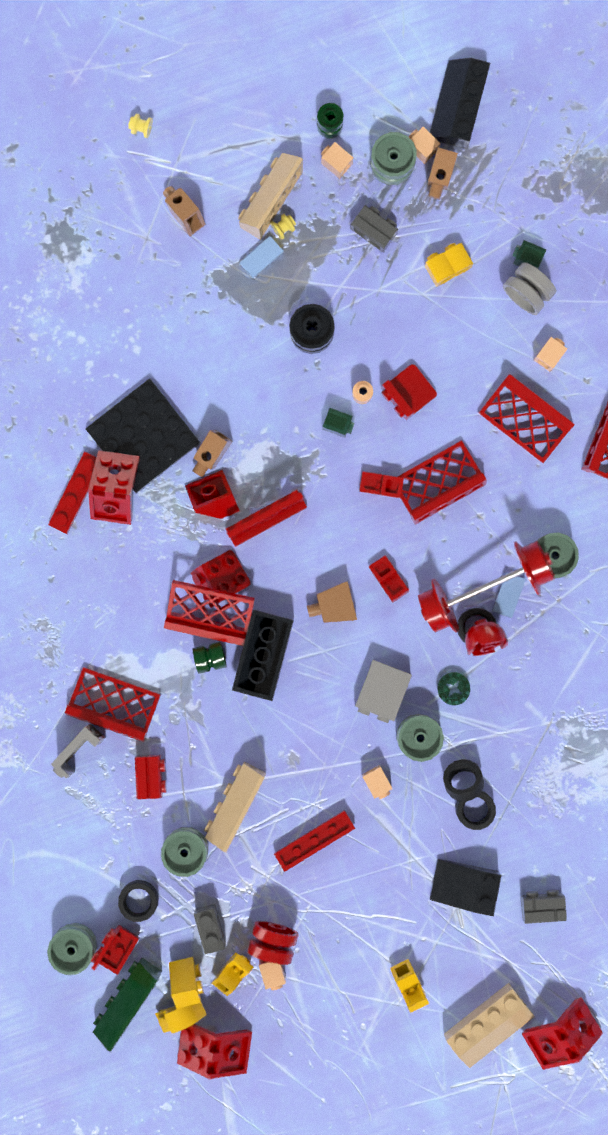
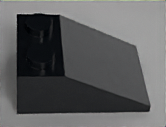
[430,859,502,917]

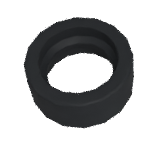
[457,608,496,643]
[443,759,484,802]
[456,791,496,830]
[118,880,159,922]

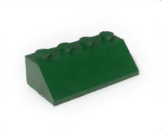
[92,957,162,1053]

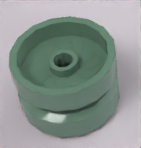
[370,132,417,185]
[537,532,579,578]
[396,714,444,762]
[161,827,209,877]
[47,923,97,976]

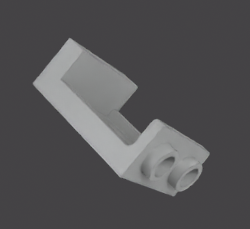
[355,659,412,723]
[51,724,106,779]

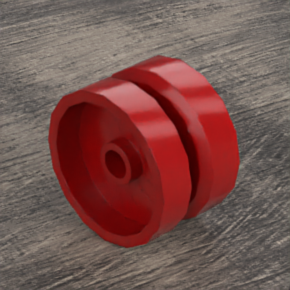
[247,921,299,965]

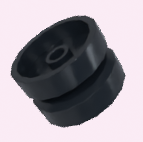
[289,304,335,354]

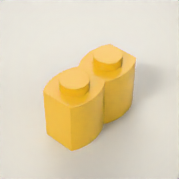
[424,243,473,287]

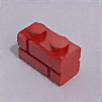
[135,755,167,800]

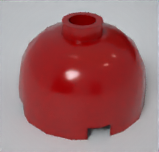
[465,619,508,656]

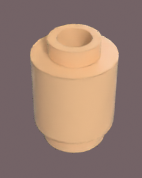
[352,381,373,404]

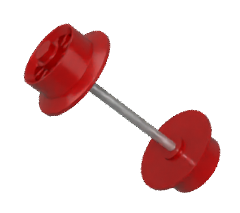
[418,541,555,633]

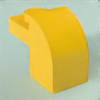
[211,952,254,996]
[390,959,429,1013]
[155,1002,207,1034]

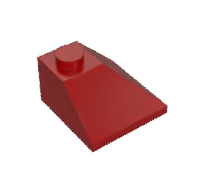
[185,470,240,519]

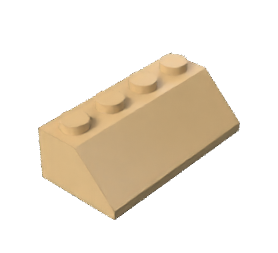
[238,153,303,240]
[204,762,266,853]
[444,983,535,1068]

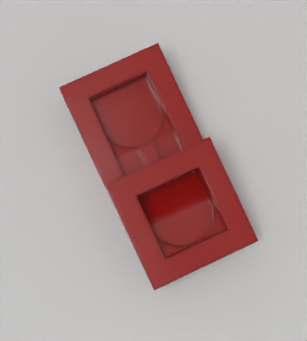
[359,471,404,498]
[368,555,410,603]

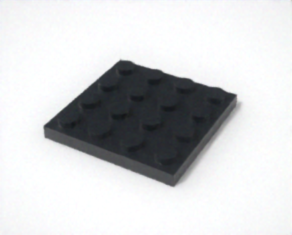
[85,378,201,494]

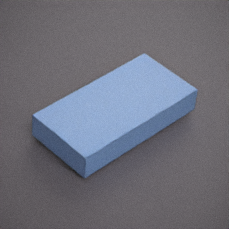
[240,236,284,279]
[492,572,526,618]

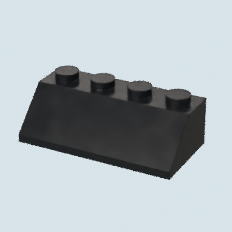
[430,58,490,149]
[232,610,294,701]

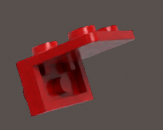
[381,364,437,420]
[191,550,251,608]
[91,925,140,975]

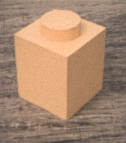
[409,127,441,164]
[321,142,354,179]
[534,337,568,372]
[362,765,393,799]
[259,960,286,990]

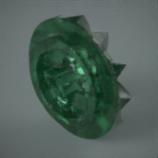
[437,672,470,705]

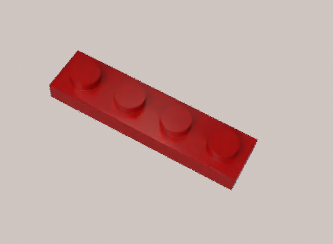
[48,451,96,534]
[274,810,356,872]

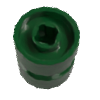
[317,103,344,139]
[192,642,227,674]

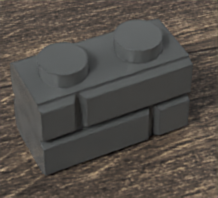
[350,205,398,253]
[521,890,567,924]
[194,904,226,954]

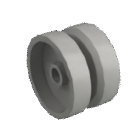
[503,263,556,315]

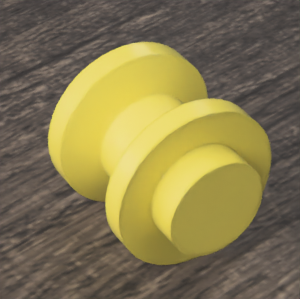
[128,113,153,138]
[270,213,296,240]

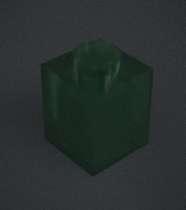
[512,240,547,269]
[322,408,355,438]

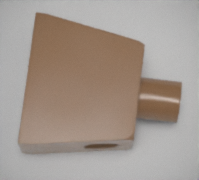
[427,147,458,200]
[163,186,206,237]
[192,430,233,477]
[307,581,357,623]

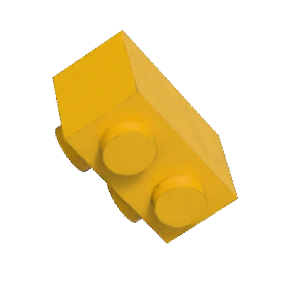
[169,957,203,1009]

